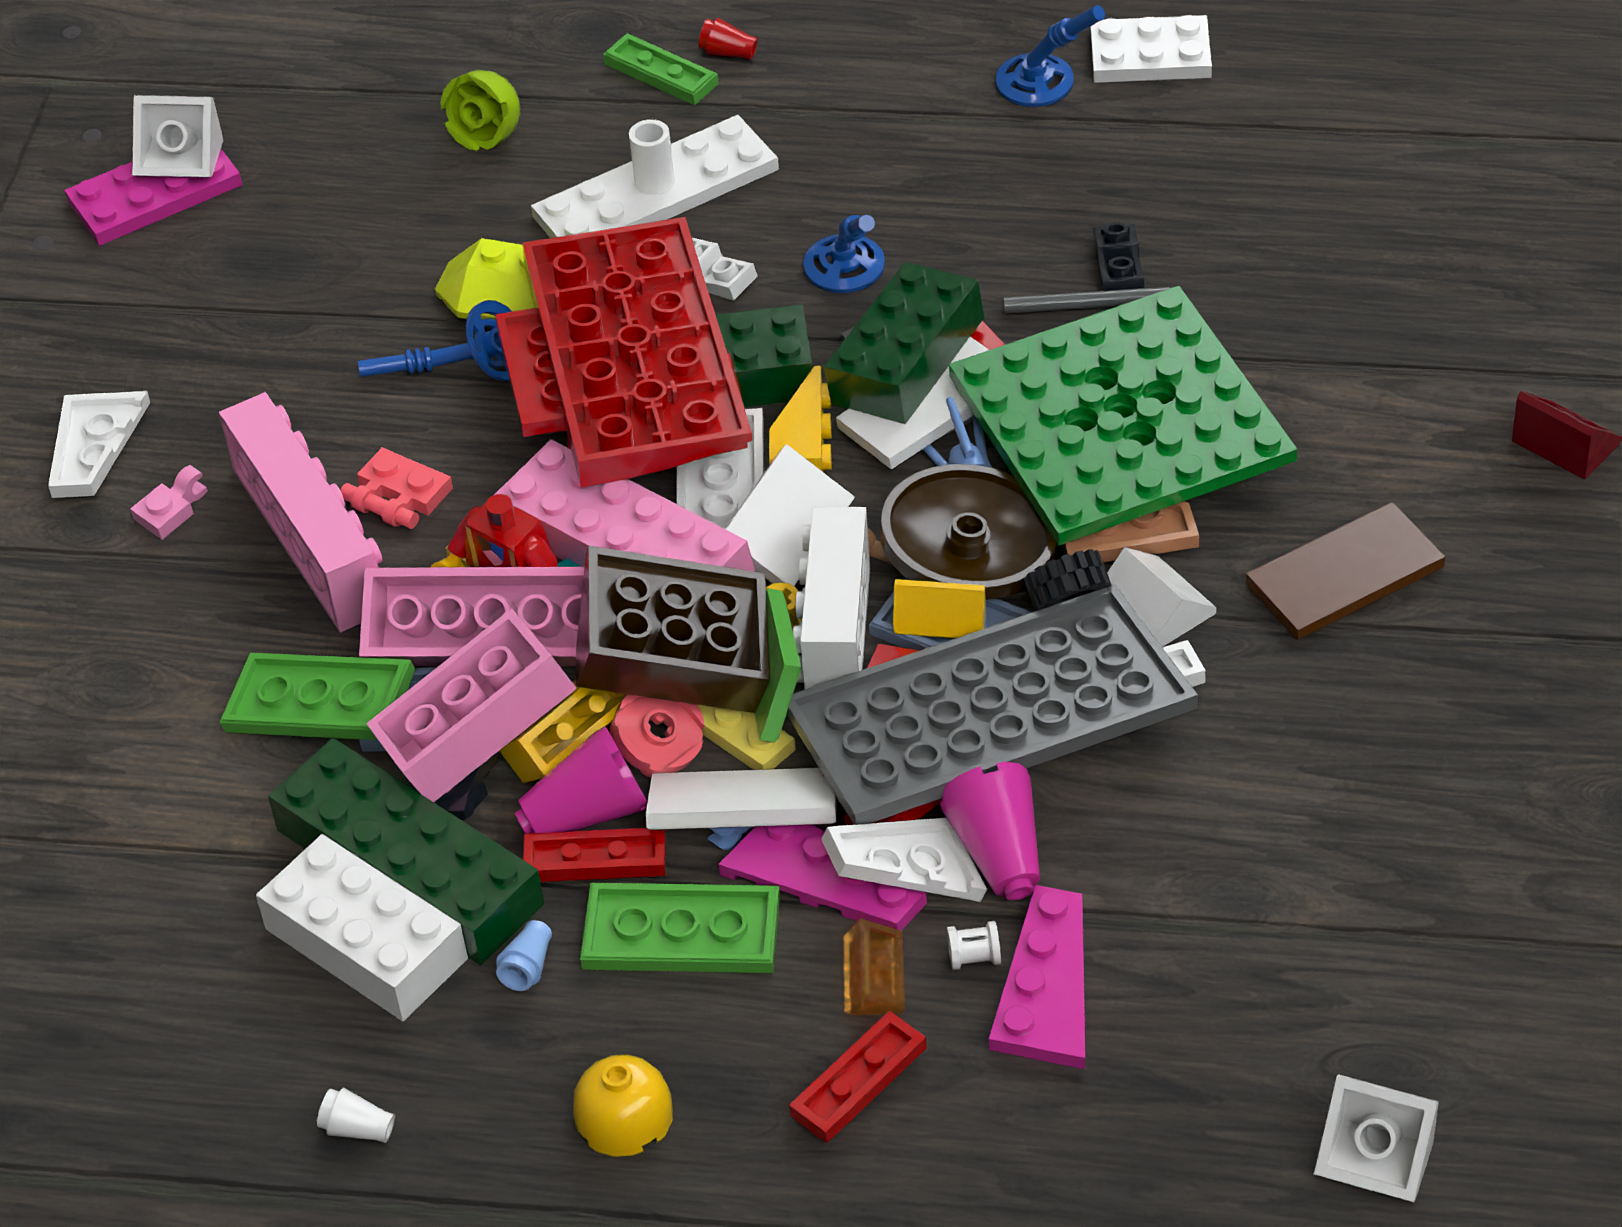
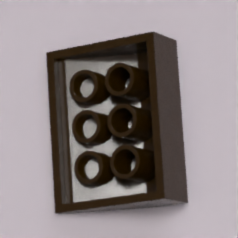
[576,546,770,713]

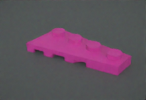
[718,824,927,935]
[989,885,1085,1069]

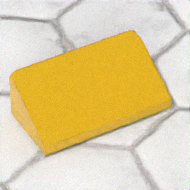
[893,579,986,638]

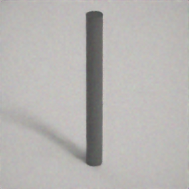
[1004,287,1170,314]

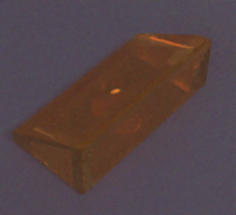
[844,918,905,1016]

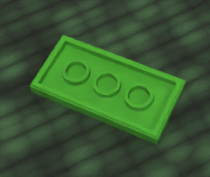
[219,653,416,740]
[580,883,780,973]

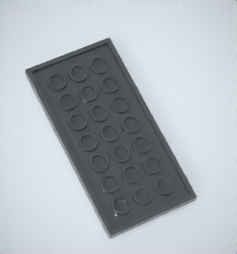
[786,585,1198,825]

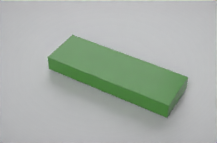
[603,33,718,106]

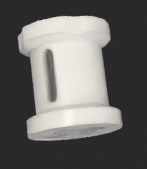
[947,921,1001,970]

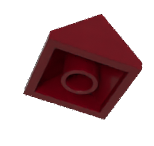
[1511,391,1622,480]

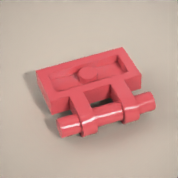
[340,447,453,529]

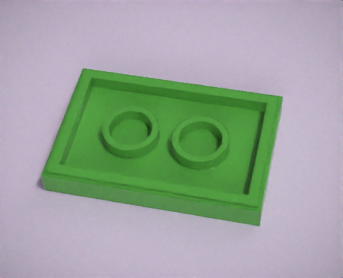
[754,588,801,743]

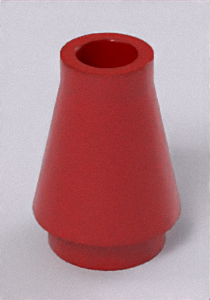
[698,18,758,60]

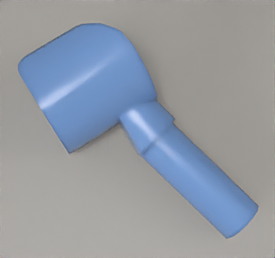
[708,826,755,851]

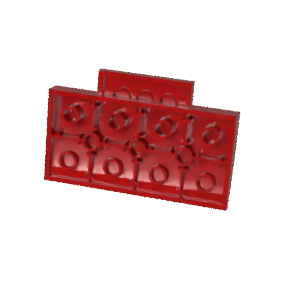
[495,217,752,488]

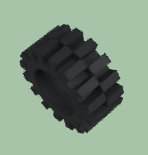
[1023,549,1112,611]

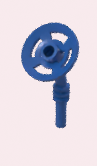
[996,5,1105,107]
[803,215,885,293]
[358,300,513,381]

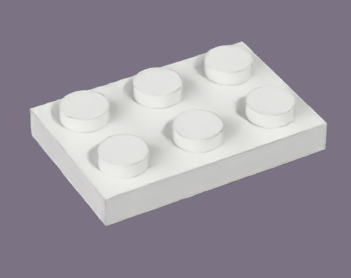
[1091,15,1212,83]

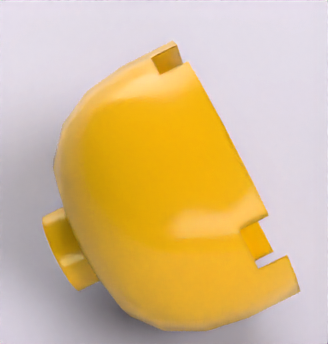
[573,1054,672,1157]

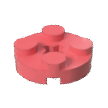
[610,694,704,778]

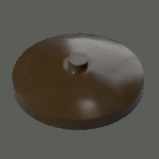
[880,464,1057,600]

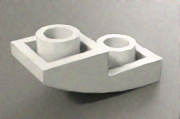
[692,238,758,301]

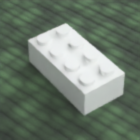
[793,507,870,689]
[256,834,468,1021]

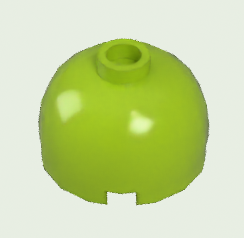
[440,70,521,151]

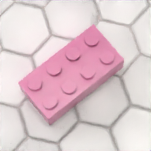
[366,608,577,802]

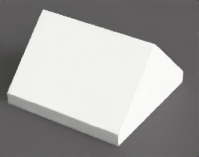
[133,96,223,177]
[1107,547,1216,647]
[1314,1075,1438,1202]

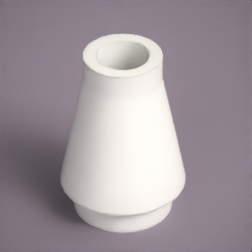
[317,1088,395,1143]

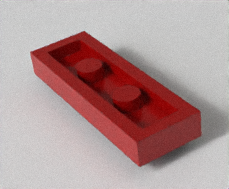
[523,828,666,882]
[789,1011,927,1143]

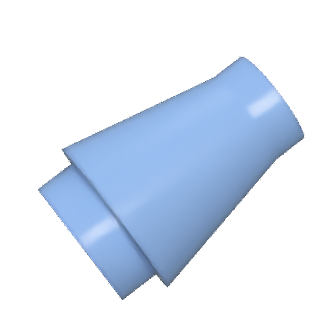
[496,920,552,991]

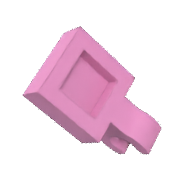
[130,465,208,540]

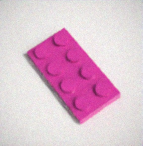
[64,149,242,246]

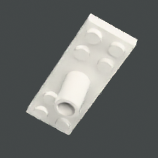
[531,115,779,238]

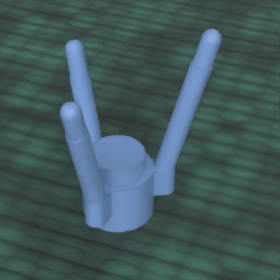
[922,397,992,468]

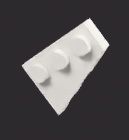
[48,391,150,498]
[821,818,987,902]

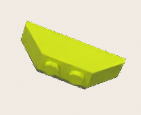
[435,238,535,321]

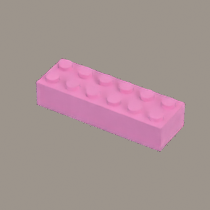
[219,392,383,632]
[494,440,756,572]
[359,567,585,666]

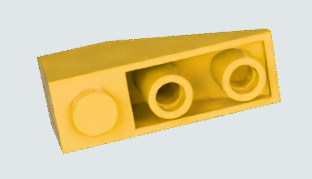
[769,366,832,473]

